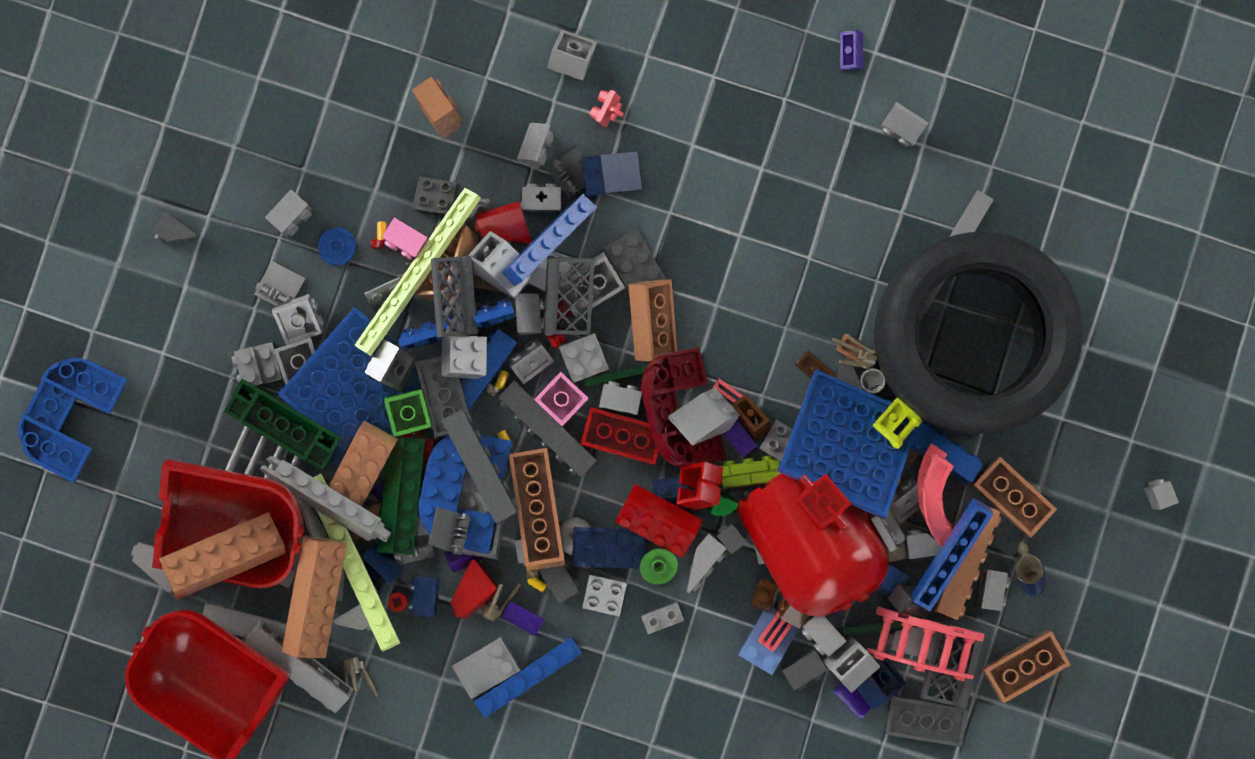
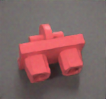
[590,90,624,128]

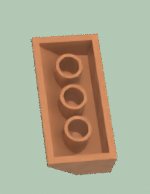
[416,225,479,305]
[628,279,677,361]

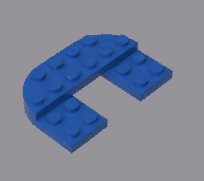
[398,299,515,349]
[18,358,128,483]
[419,435,512,554]

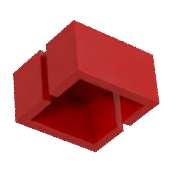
[677,462,723,510]

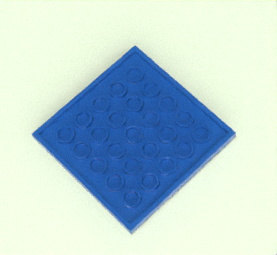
[278,306,421,452]
[777,369,917,519]

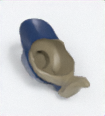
[1015,541,1046,597]

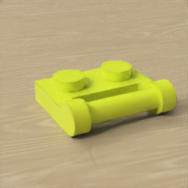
[872,397,922,449]

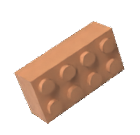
[329,421,398,507]
[971,457,1057,538]
[981,630,1071,703]

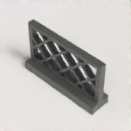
[431,256,478,337]
[543,256,595,336]
[920,622,984,709]

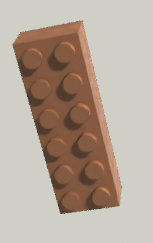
[412,77,462,140]
[509,448,566,571]
[931,507,1001,620]
[159,512,286,600]
[282,537,347,658]

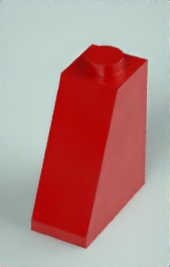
[473,201,532,243]
[450,559,499,619]

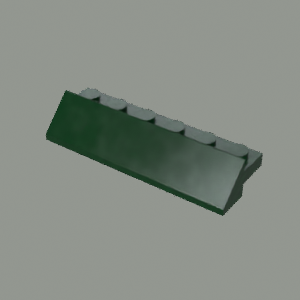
[223,378,342,471]
[377,437,426,555]

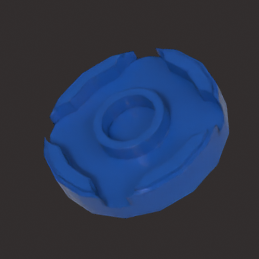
[318,227,357,266]

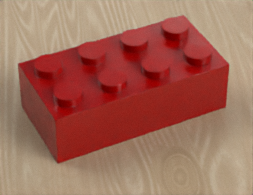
[581,407,659,465]
[615,484,703,558]

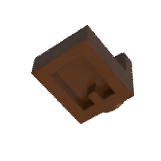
[750,579,778,612]

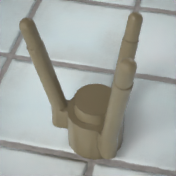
[832,334,877,369]
[481,583,521,621]
[342,657,379,698]

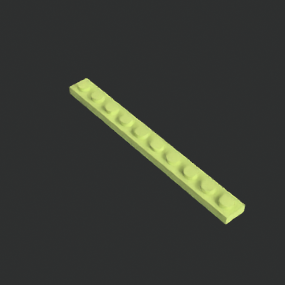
[355,188,481,356]
[313,474,400,652]

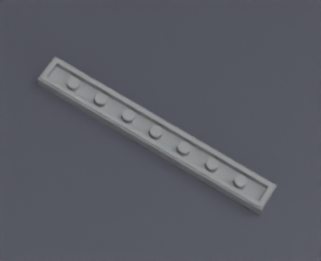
[919,190,994,324]

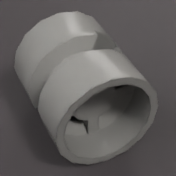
[859,368,886,394]

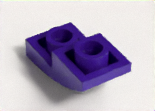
[723,420,759,459]

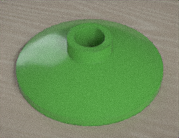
[640,549,678,584]

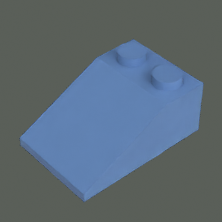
[738,607,798,675]

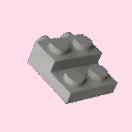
[272,294,325,345]
[232,342,283,387]

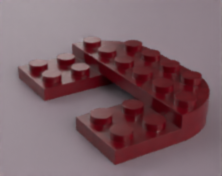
[641,347,726,468]

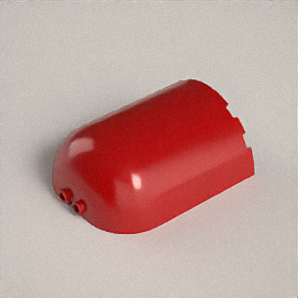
[152,459,304,588]
[735,473,889,616]
[125,610,291,759]

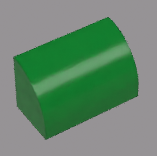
[706,491,739,516]

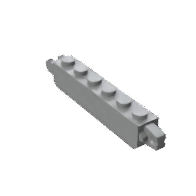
[260,456,391,542]

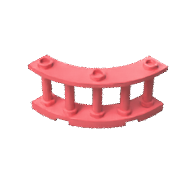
[917,443,955,547]
[866,606,985,681]

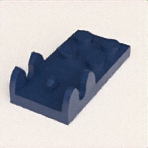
[572,527,648,569]

